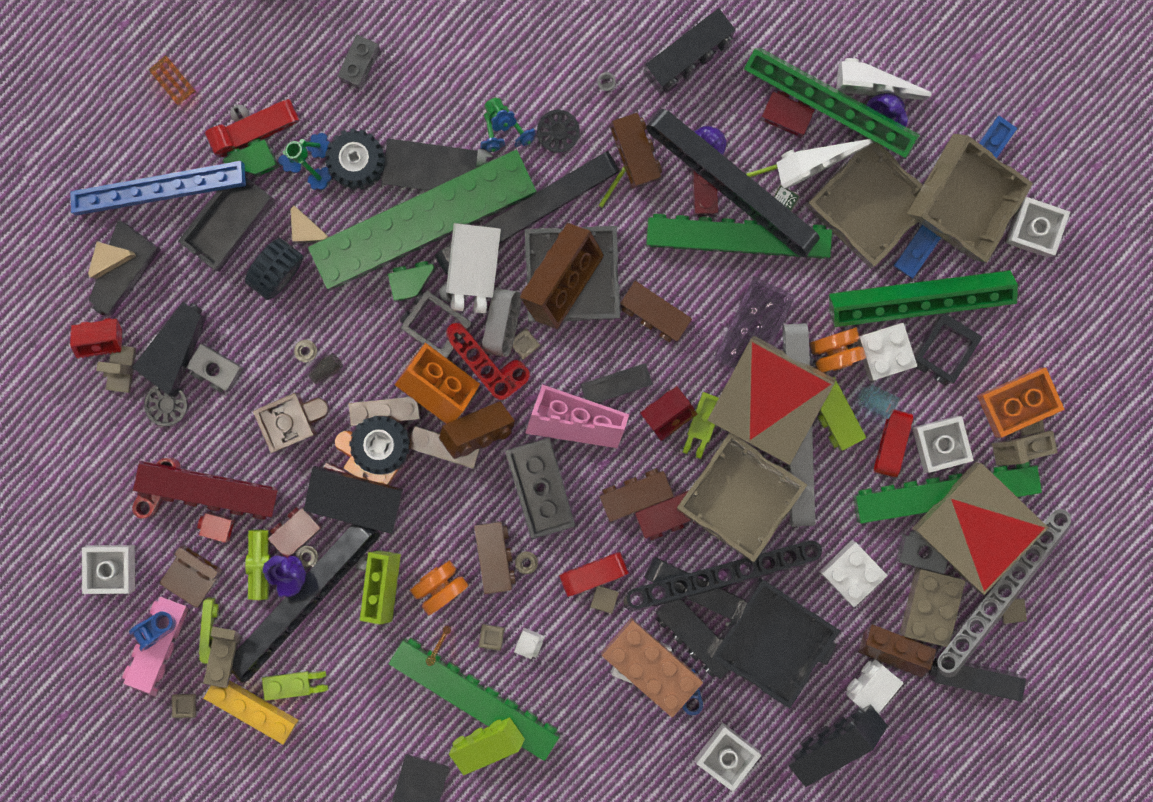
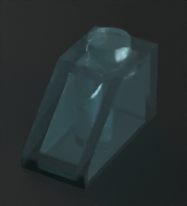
[857,385,900,419]

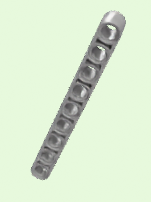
[783,323,815,527]
[938,509,1071,677]

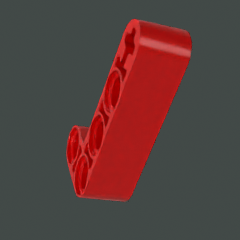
[205,99,300,158]
[446,323,530,400]

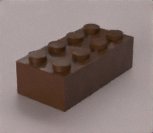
[520,223,604,329]

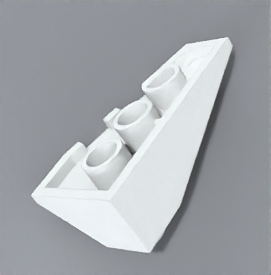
[836,58,931,101]
[777,139,875,188]

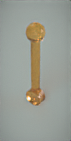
[426,626,451,666]

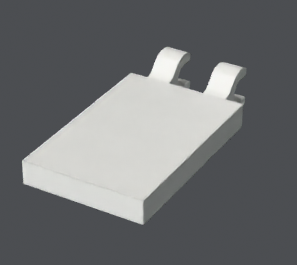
[446,223,501,313]

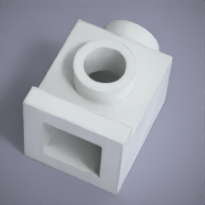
[514,628,545,659]

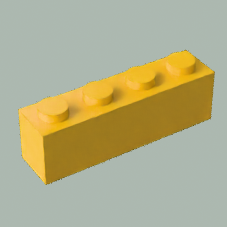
[203,680,299,745]

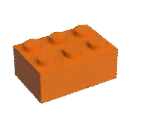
[394,343,480,424]
[977,367,1065,438]

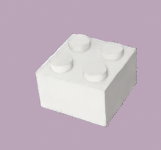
[1005,197,1070,258]
[857,323,917,381]
[912,416,974,473]
[819,540,888,607]
[82,545,135,594]
[846,659,903,714]
[695,722,761,792]

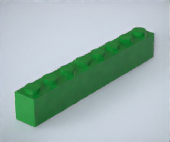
[744,47,920,158]
[646,214,832,259]
[829,270,1018,327]
[853,462,1042,524]
[388,638,559,761]

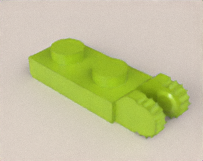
[682,392,719,459]
[199,597,219,664]
[262,671,328,701]

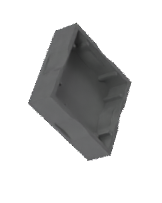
[525,226,620,323]

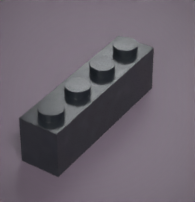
[655,599,730,679]

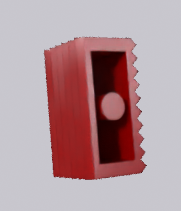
[70,318,122,359]

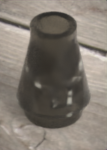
[308,353,343,384]

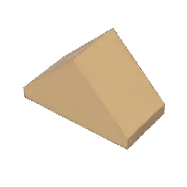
[291,206,329,243]
[88,242,136,279]

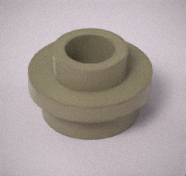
[294,340,317,363]
[295,545,318,569]
[515,551,538,574]

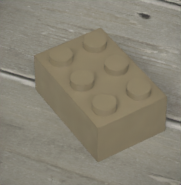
[900,567,966,647]

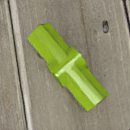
[245,530,271,600]

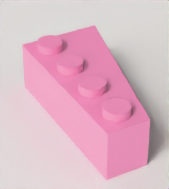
[525,384,629,448]
[122,597,188,697]

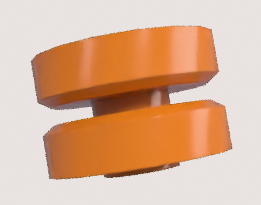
[809,327,867,372]
[409,560,469,616]

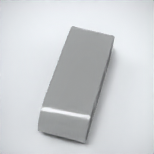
[482,288,521,357]

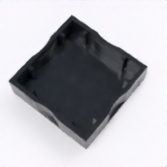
[709,578,841,709]

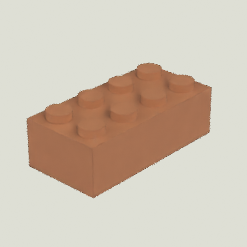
[601,618,703,718]

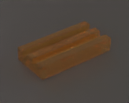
[148,55,196,106]

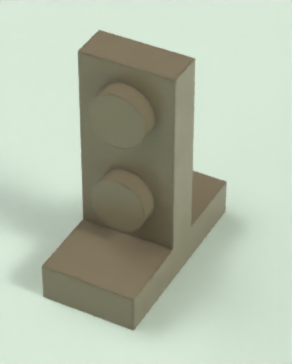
[96,346,136,393]
[992,430,1058,466]
[203,627,242,688]

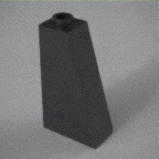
[89,220,161,316]
[132,302,206,397]
[929,657,1026,702]

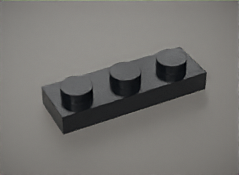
[580,363,653,403]

